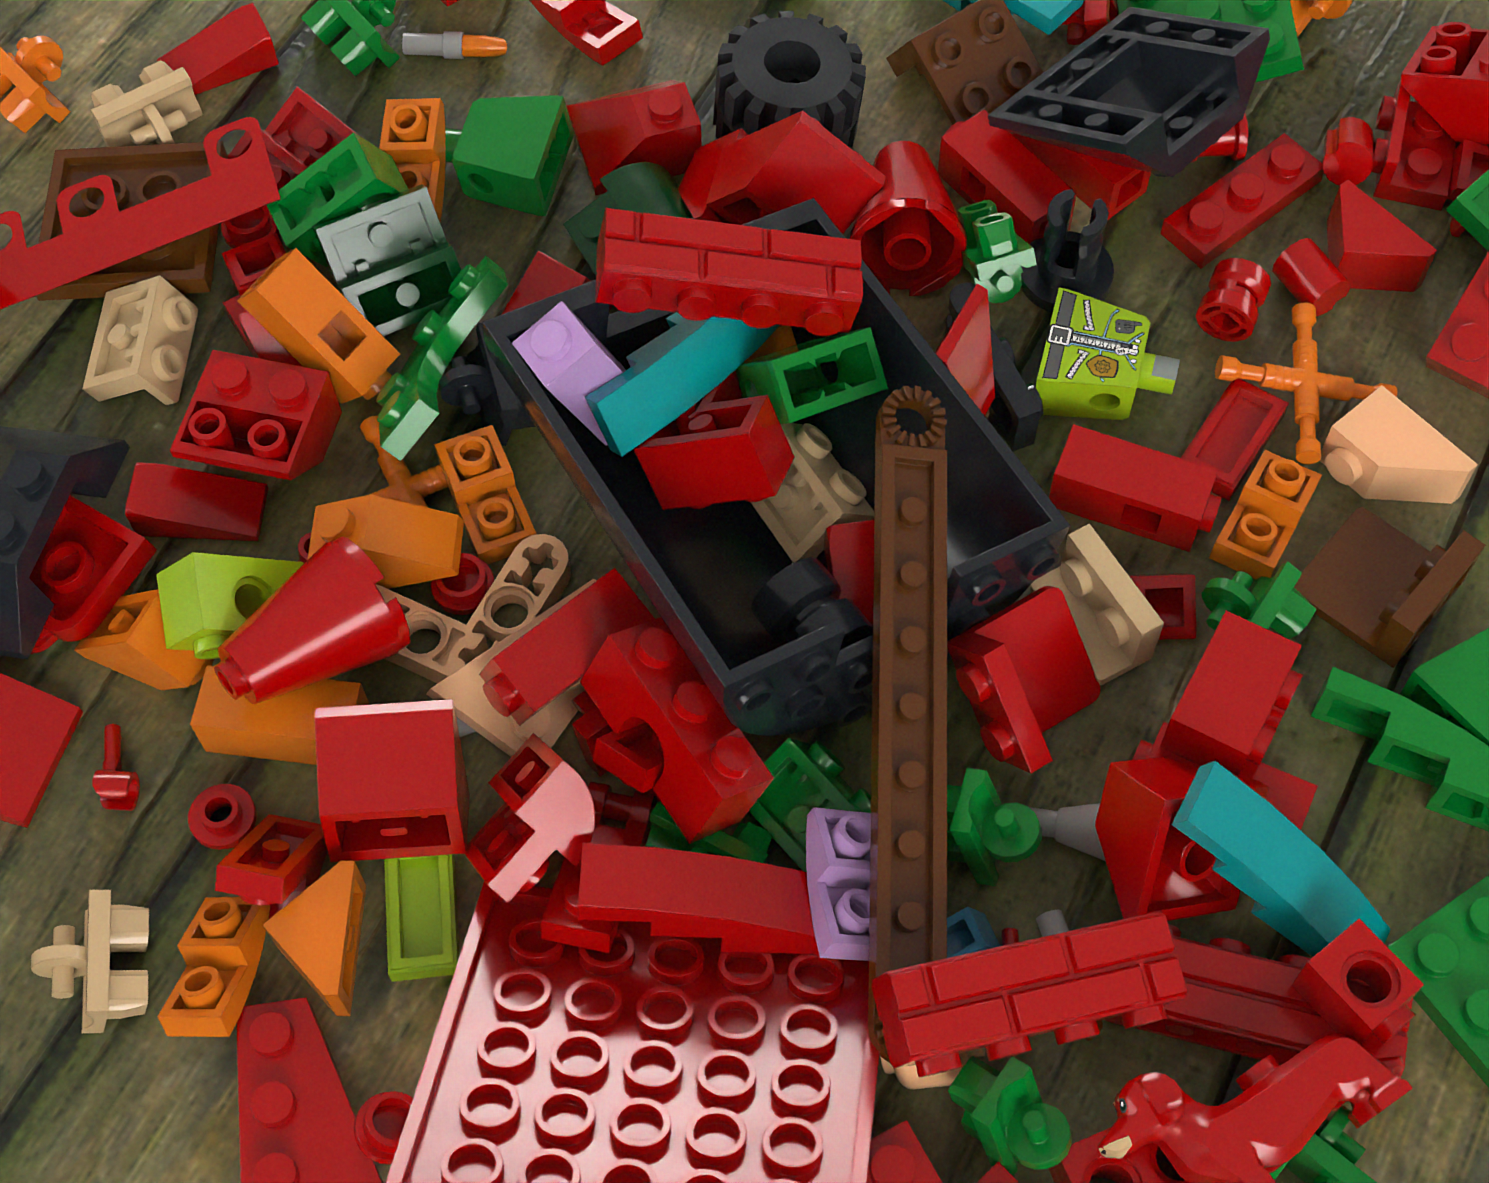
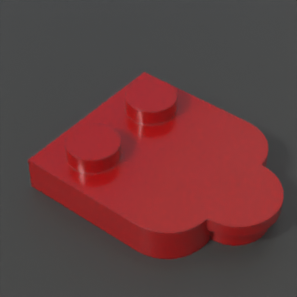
[29,495,157,654]

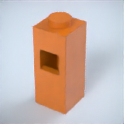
[237,248,400,404]
[190,665,370,765]

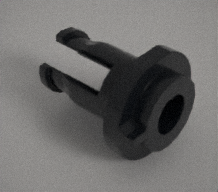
[1021,189,1114,313]

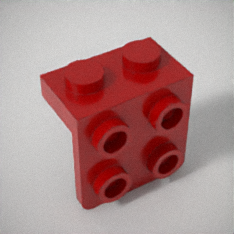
[947,586,1100,774]

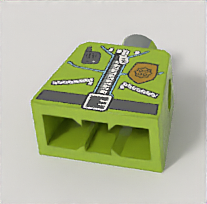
[1036,287,1180,420]

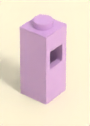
[512,301,626,446]

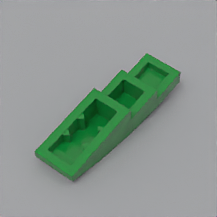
[1310,667,1489,832]

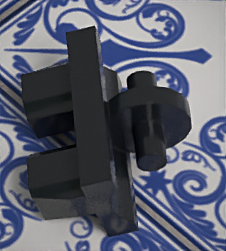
[439,323,536,446]

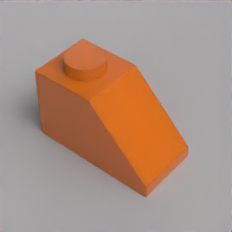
[307,494,464,589]
[74,589,214,690]

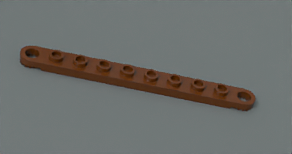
[868,386,947,1066]

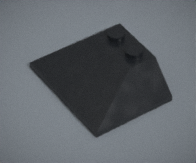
[988,7,1270,177]
[0,426,130,660]

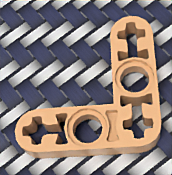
[376,534,571,684]

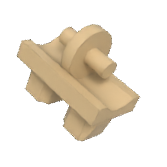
[91,60,203,147]
[31,890,149,1033]

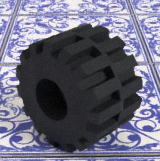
[713,11,866,147]

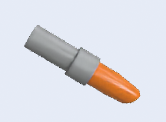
[402,31,507,60]

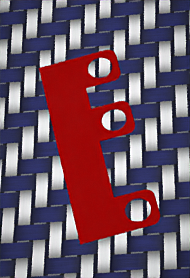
[0,117,281,310]

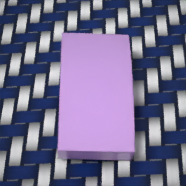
[806,807,871,961]

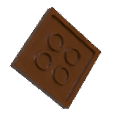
[36,141,228,301]

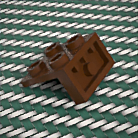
[886,0,1043,125]
[1294,507,1486,668]

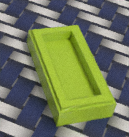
[384,854,460,982]

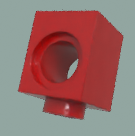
[1292,918,1424,1044]

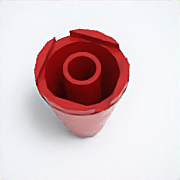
[849,141,967,297]
[214,536,410,704]

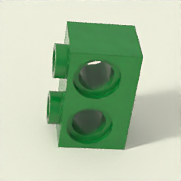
[267,132,408,267]

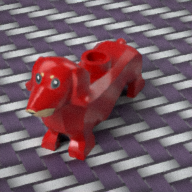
[1097,1033,1413,1183]

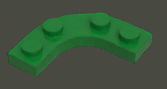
[376,255,508,461]

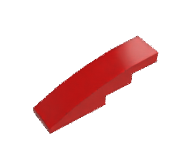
[578,843,819,954]

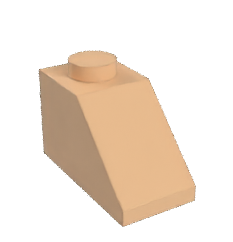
[1320,385,1478,504]

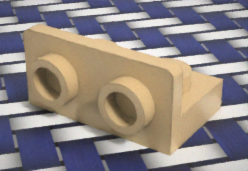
[82,275,198,405]
[751,423,875,563]
[1029,523,1164,685]

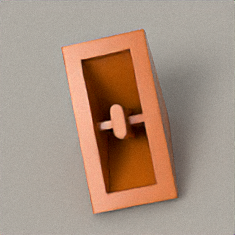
[263,861,367,1016]

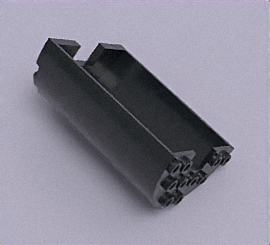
[483,198,1071,736]

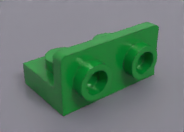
[749,737,871,872]

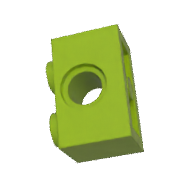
[156,552,304,659]

